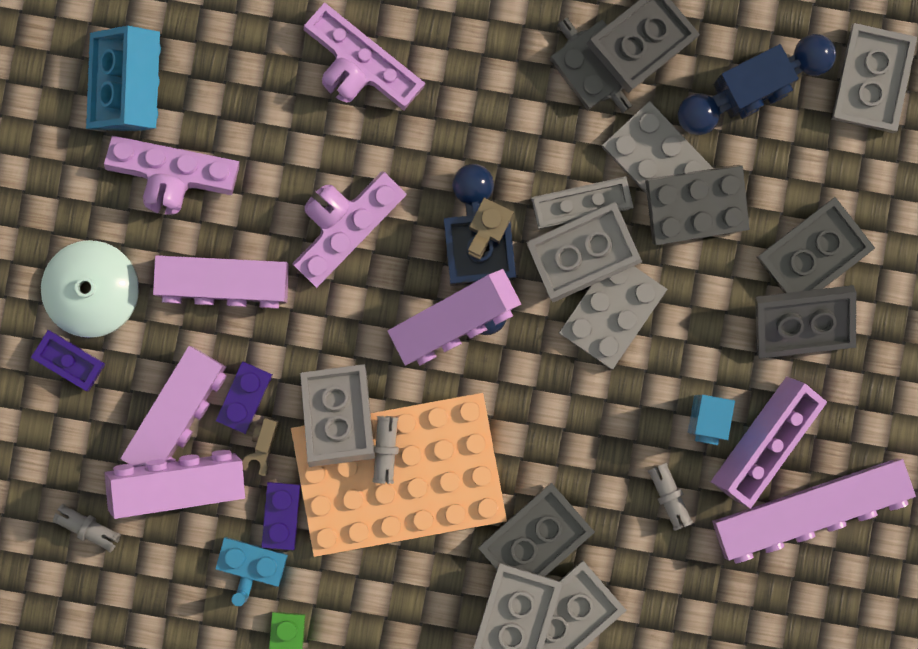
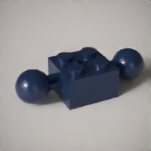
[678,34,836,135]
[444,164,516,335]

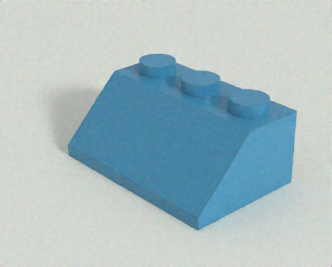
[86,26,161,131]

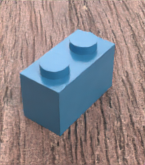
[688,395,735,445]

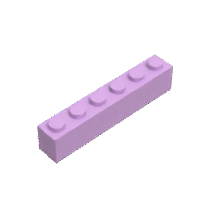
[712,458,916,564]

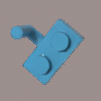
[215,537,288,606]

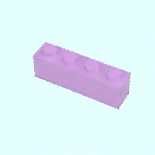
[153,256,289,309]
[387,269,521,366]
[120,346,227,467]
[710,376,827,509]
[104,450,245,519]

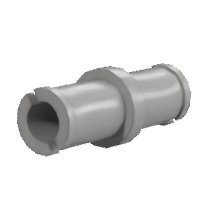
[372,416,399,484]
[648,463,693,531]
[53,504,121,553]

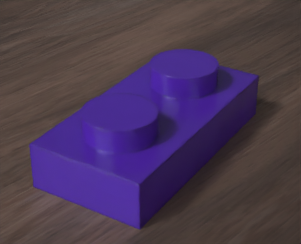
[31,330,105,392]
[216,361,273,434]
[261,482,301,550]

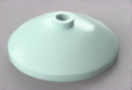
[41,240,139,338]

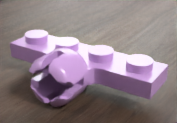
[303,2,425,110]
[104,136,240,215]
[292,171,407,288]

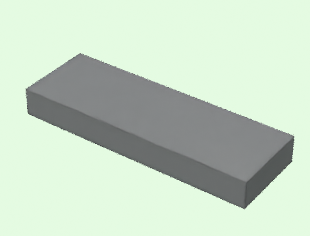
[531,176,634,230]

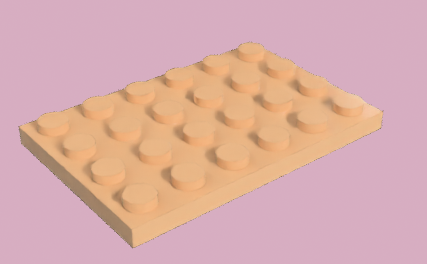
[291,393,507,557]

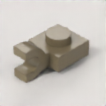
[468,198,514,260]
[242,418,280,476]

